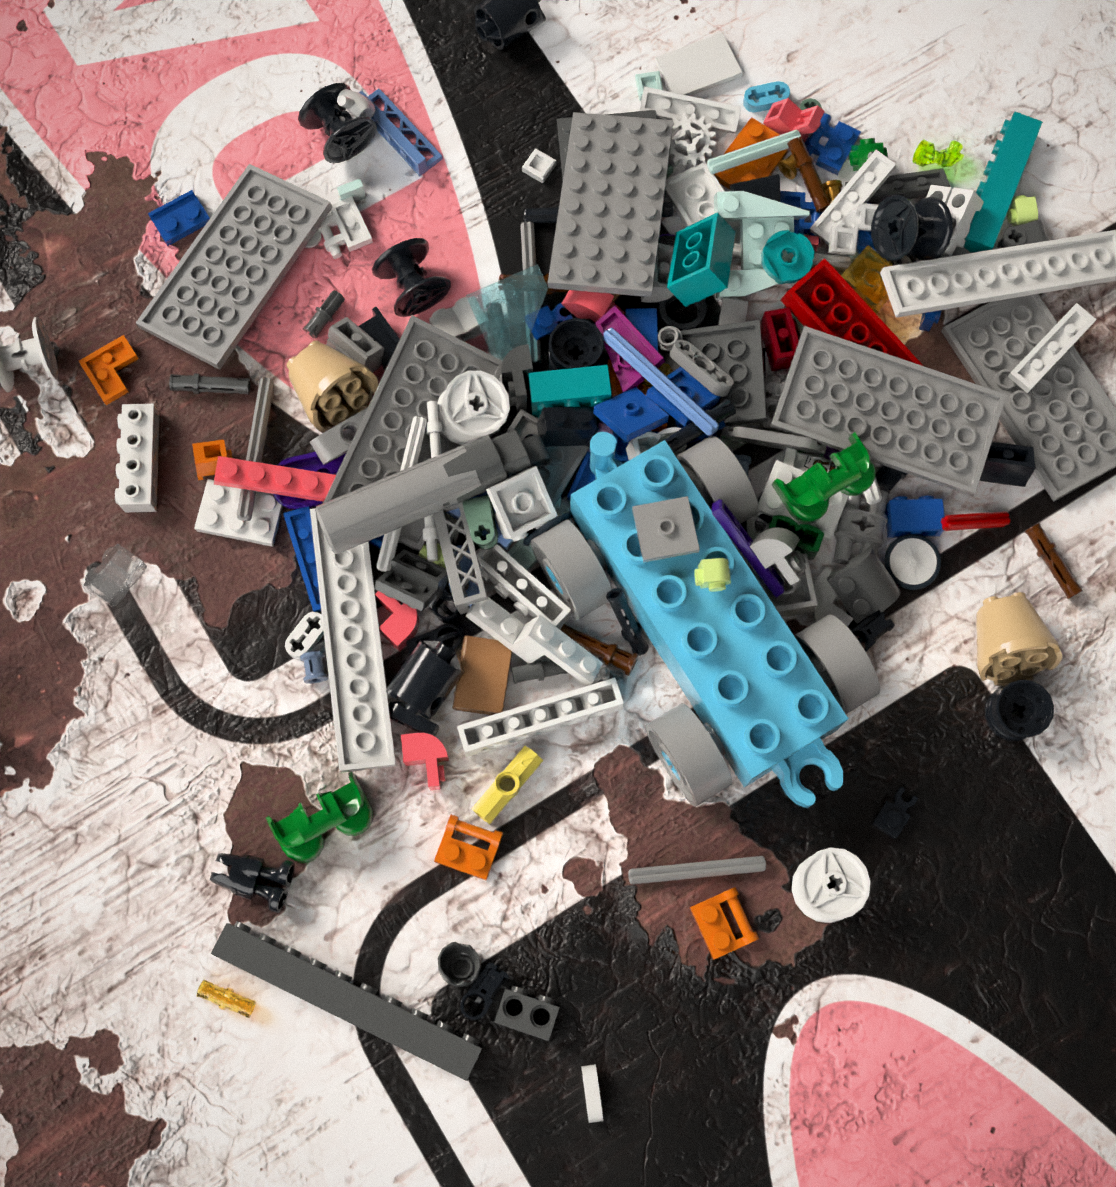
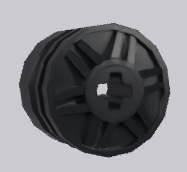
[549,318,604,371]
[984,680,1054,741]

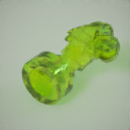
[913,139,964,167]

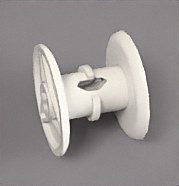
[0,317,59,392]
[438,371,510,445]
[792,848,870,923]

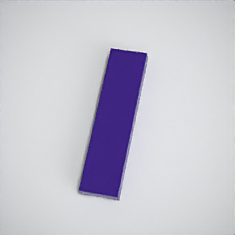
[712,499,784,598]

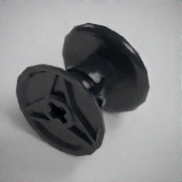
[298,83,377,163]
[871,194,953,261]
[372,238,451,317]

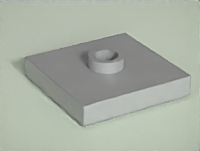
[632,496,700,563]

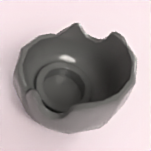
[438,941,481,987]

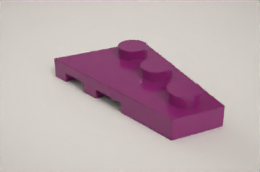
[595,306,665,392]

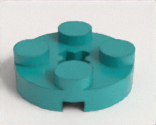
[761,230,814,284]

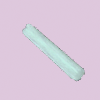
[707,130,801,174]

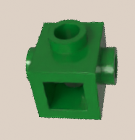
[849,138,888,171]

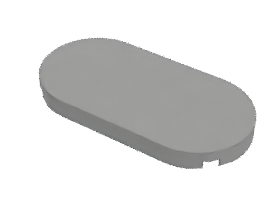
[721,426,826,454]

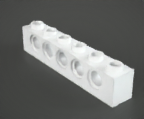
[457,678,624,757]

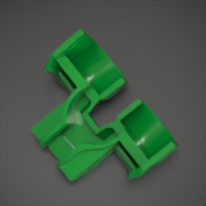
[771,432,875,524]
[266,772,374,863]

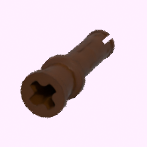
[560,624,639,676]

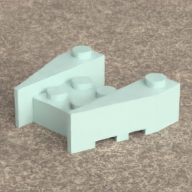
[714,191,811,299]

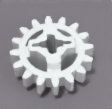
[669,113,716,169]

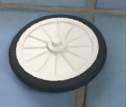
[884,534,941,590]

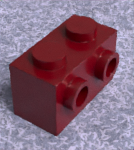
[761,307,799,371]

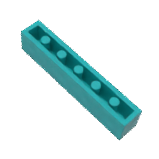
[963,111,1043,253]

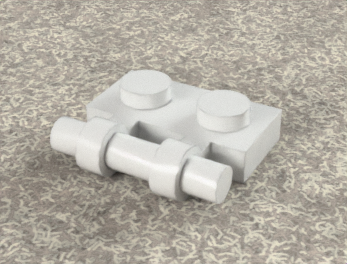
[317,196,373,259]

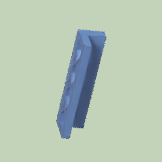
[359,88,443,177]

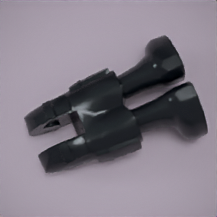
[210,853,295,913]

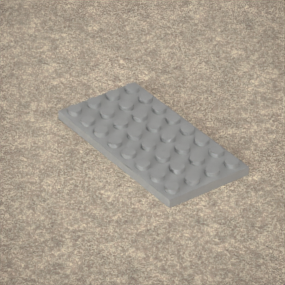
[548,112,673,297]
[136,164,333,370]
[941,294,1116,502]
[323,315,503,552]
[770,326,1007,496]

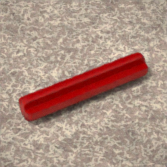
[941,511,1010,531]

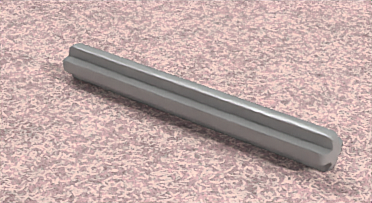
[628,856,766,884]

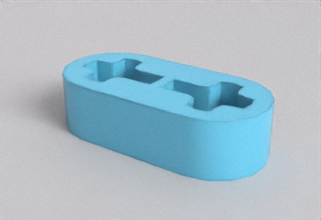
[743,81,790,113]

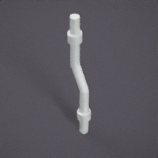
[422,401,443,562]

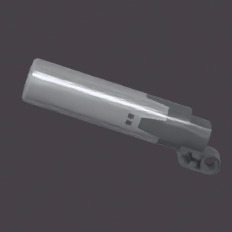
[315,429,552,554]

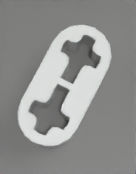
[285,612,324,659]
[581,1064,603,1123]

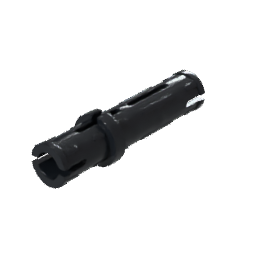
[662,399,736,453]
[606,588,649,656]

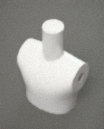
[337,89,375,118]

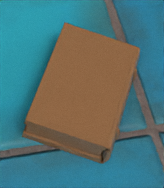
[452,636,512,715]

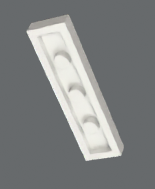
[639,86,742,133]
[810,150,896,245]
[1008,303,1097,393]

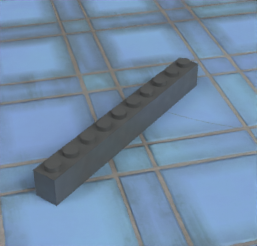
[211,921,483,1081]

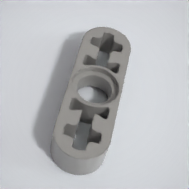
[670,340,734,397]

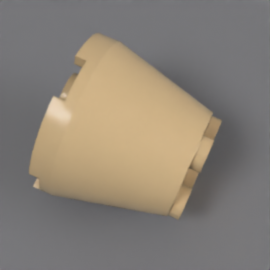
[287,340,379,433]
[976,592,1062,686]

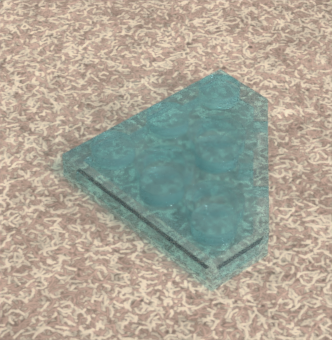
[466,264,548,361]

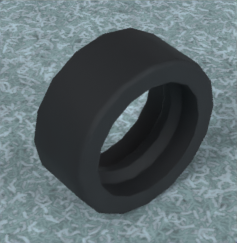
[658,295,707,331]

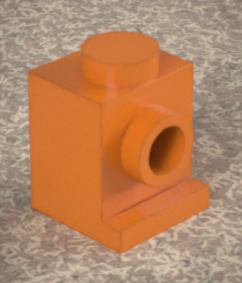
[192,440,232,480]

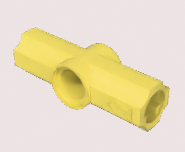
[472,746,543,825]

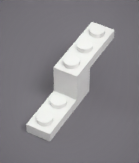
[466,596,603,686]

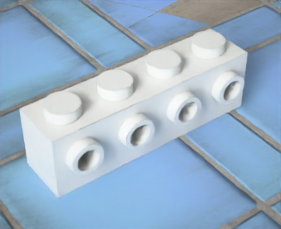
[115,404,159,513]
[477,544,571,630]

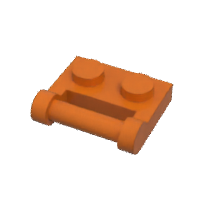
[434,814,503,881]
[690,887,760,960]

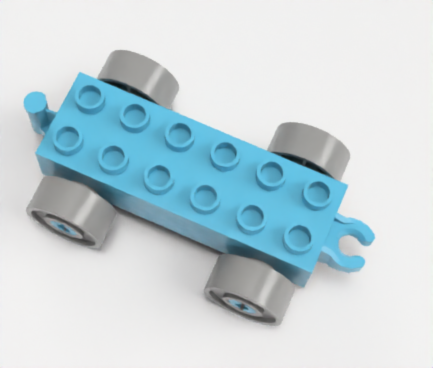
[530,432,880,808]

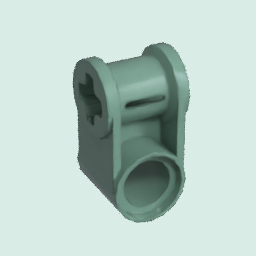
[463,495,498,550]

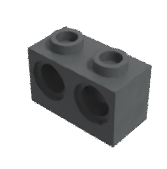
[494,986,560,1041]

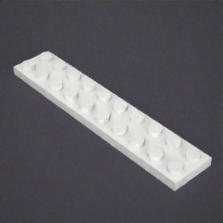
[880,230,1116,318]
[310,508,395,773]

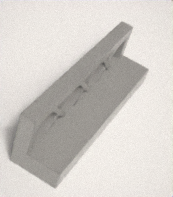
[433,502,488,614]

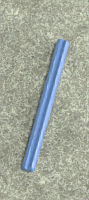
[603,328,719,436]

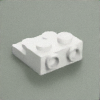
[486,466,558,541]

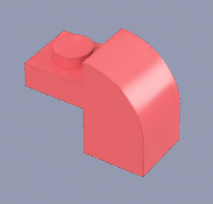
[763,98,825,143]
[561,290,625,322]
[375,591,419,652]
[401,733,449,791]

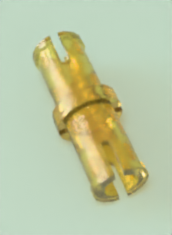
[196,979,256,1018]

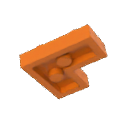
[79,335,138,405]

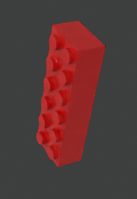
[780,258,923,366]

